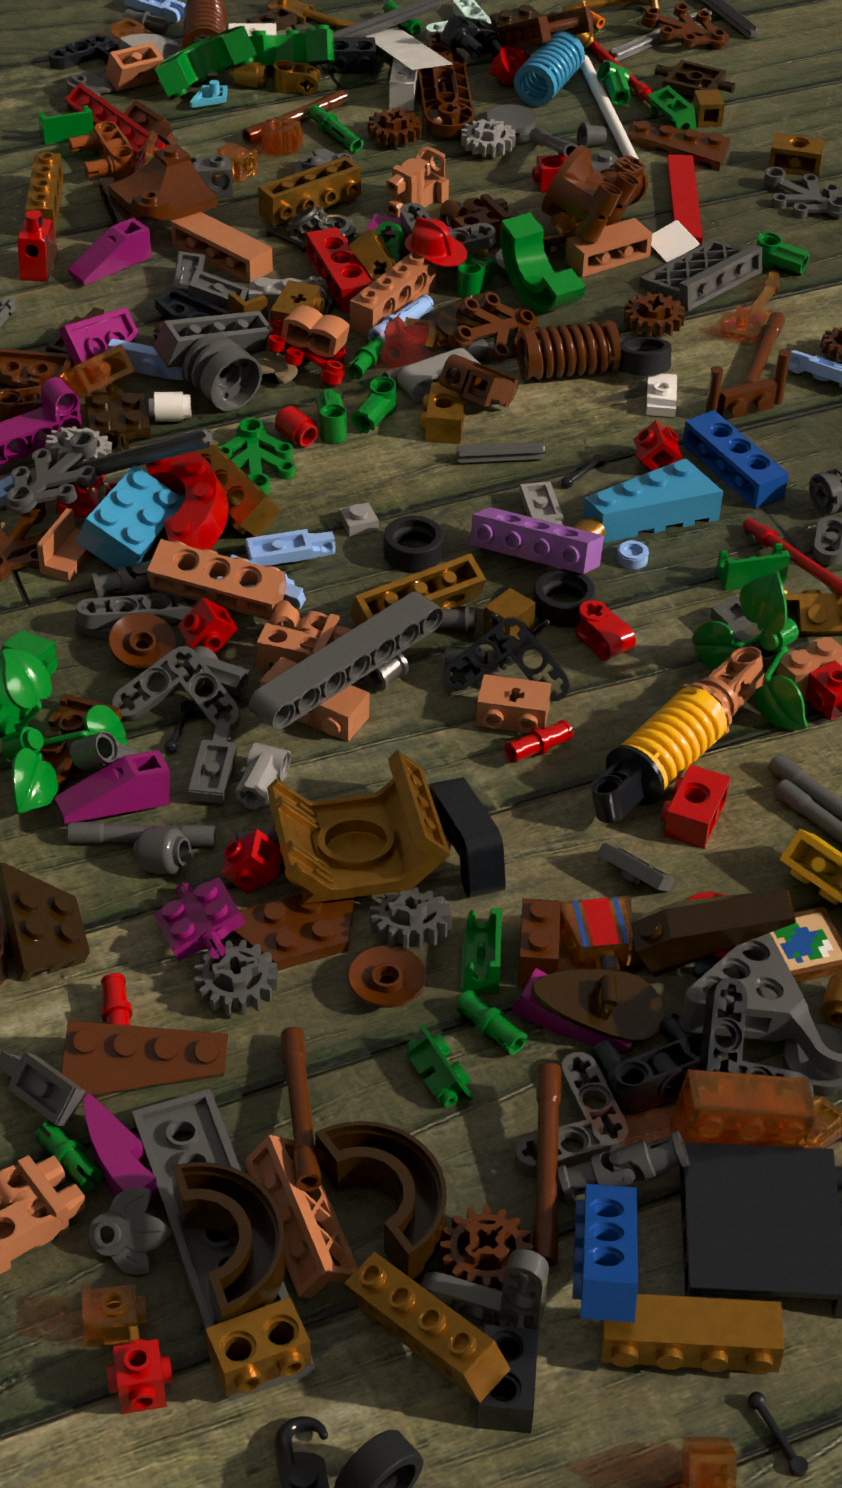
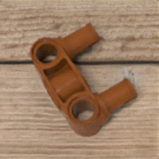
[68,121,135,180]

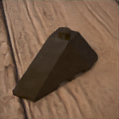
[631,889,796,977]

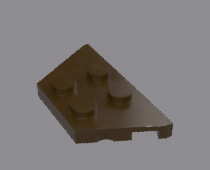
[0,862,90,982]

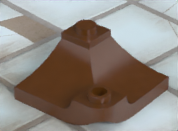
[108,145,218,220]

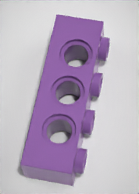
[469,507,604,574]

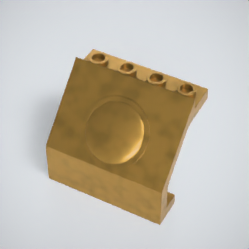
[267,750,451,904]

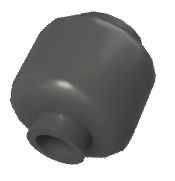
[133,826,191,875]

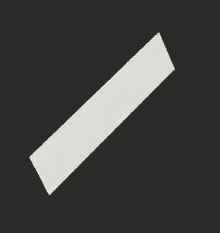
[365,27,453,70]

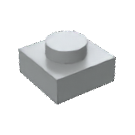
[339,502,379,537]

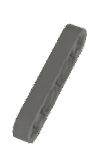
[76,593,199,629]

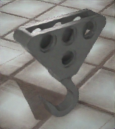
[678,933,842,1077]

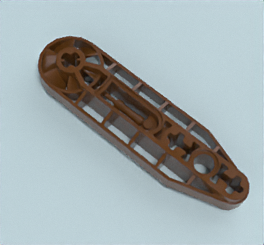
[418,31,474,138]

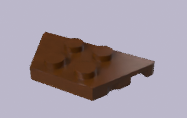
[232,894,356,971]

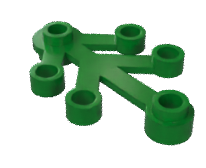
[218,418,295,495]

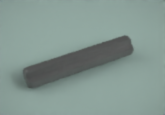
[456,442,545,464]

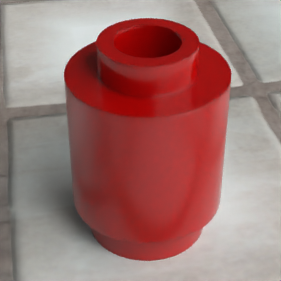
[275,406,318,447]

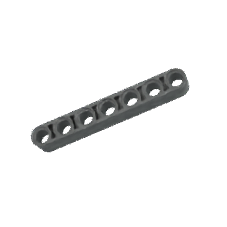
[249,591,444,730]

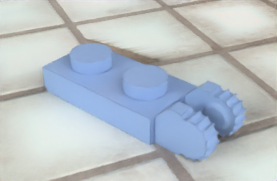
[123,0,185,23]

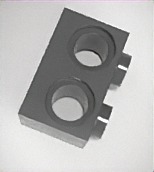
[190,155,233,198]

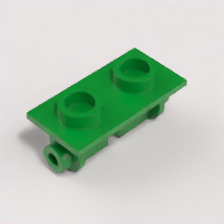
[406,1024,474,1107]

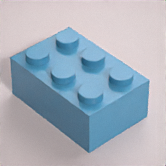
[75,465,185,570]

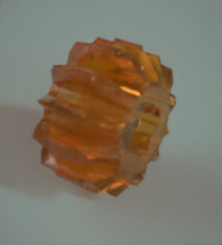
[260,116,303,155]

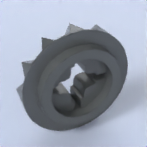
[286,206,325,236]
[313,215,356,240]

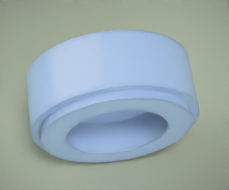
[616,540,649,569]

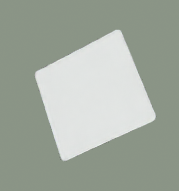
[651,220,700,263]

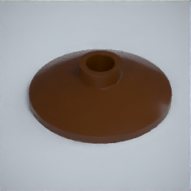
[543,231,577,253]
[109,613,176,670]
[348,945,426,1008]

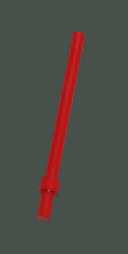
[588,40,652,105]
[743,518,842,596]

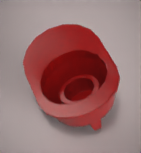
[489,46,531,86]
[405,217,467,267]

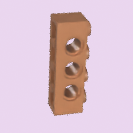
[350,253,436,336]
[147,539,287,620]

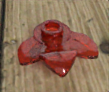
[381,316,435,368]

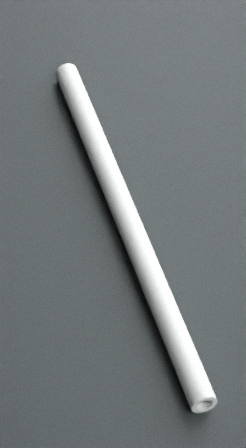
[580,55,638,159]

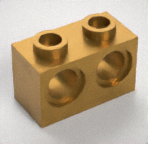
[205,1297,311,1397]

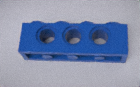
[682,410,789,509]
[572,1184,638,1323]

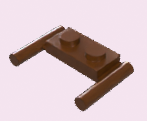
[705,349,791,420]

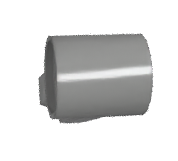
[235,742,291,810]

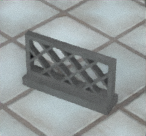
[639,239,762,311]

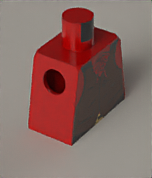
[17,210,58,282]

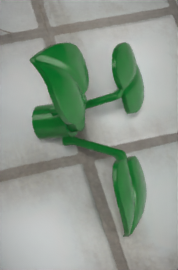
[692,571,808,730]
[0,649,128,814]

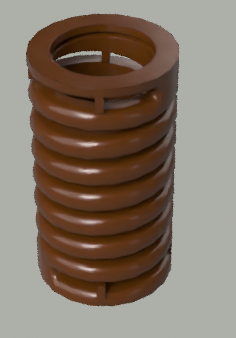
[183,0,227,49]
[517,320,621,381]

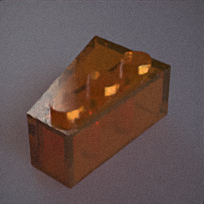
[669,1070,816,1147]

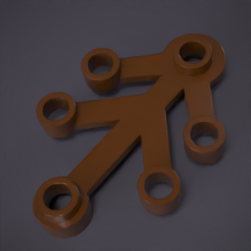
[641,3,730,50]
[448,292,538,362]
[0,502,49,582]

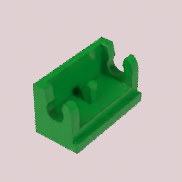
[647,86,697,130]
[38,105,94,145]
[715,543,790,591]
[460,908,502,994]

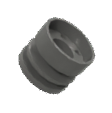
[183,333,262,411]

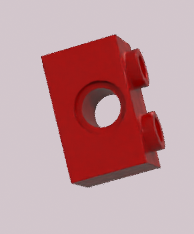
[661,764,730,849]

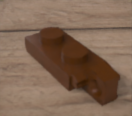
[123,100,179,145]

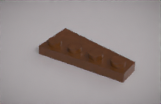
[627,121,731,171]
[39,693,123,789]

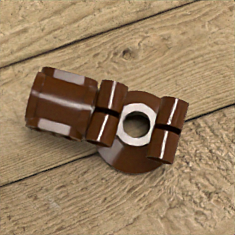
[542,145,648,243]

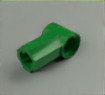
[597,60,631,107]
[756,232,810,276]
[351,376,397,433]
[315,389,347,444]

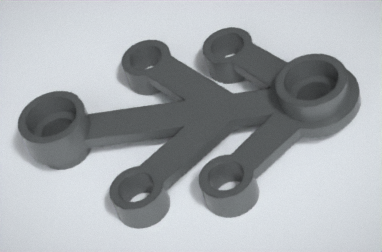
[764,167,842,219]
[6,431,98,514]

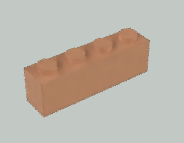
[171,212,273,284]

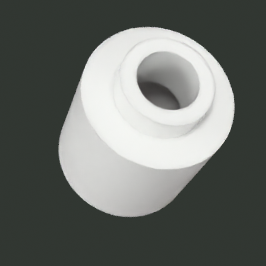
[149,391,192,422]

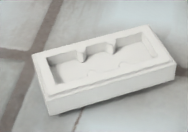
[646,373,677,417]

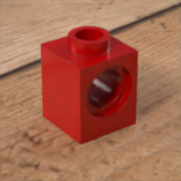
[532,155,566,192]

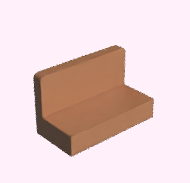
[37,508,92,582]

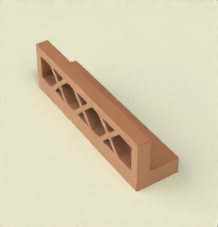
[244,1135,358,1299]

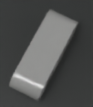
[397,348,481,403]

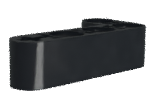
[428,777,506,898]

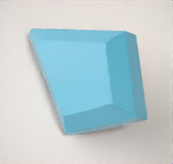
[190,80,228,109]

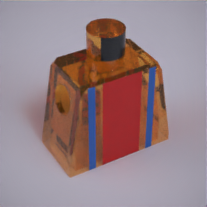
[560,896,633,971]

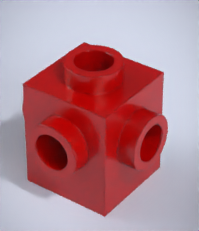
[633,420,682,471]
[178,597,238,654]
[805,660,842,721]
[221,829,282,894]
[106,1339,173,1414]

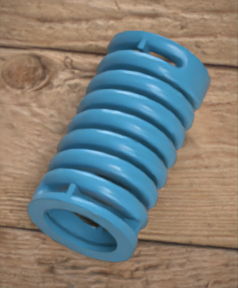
[514,31,585,107]

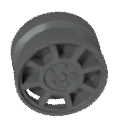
[809,468,842,516]

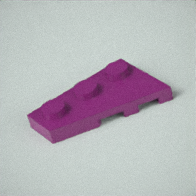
[58,307,139,384]

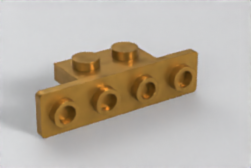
[784,589,842,635]

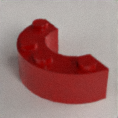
[146,451,229,550]

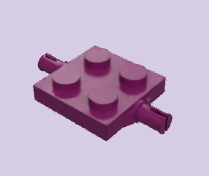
[153,877,246,961]

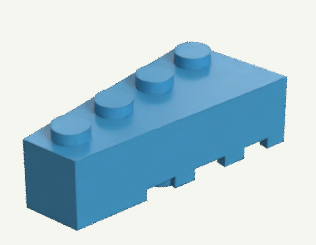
[583,458,723,543]

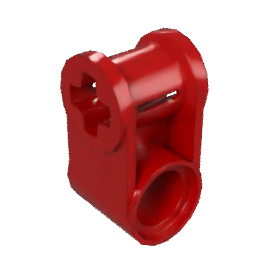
[575,600,636,661]

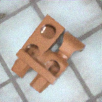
[386,147,449,218]
[256,600,352,669]
[0,1155,86,1274]

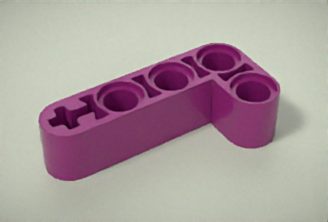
[0,377,82,466]

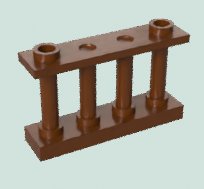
[497,6,594,48]

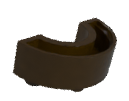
[315,1121,447,1280]
[171,1162,285,1324]

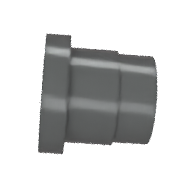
[577,122,607,148]

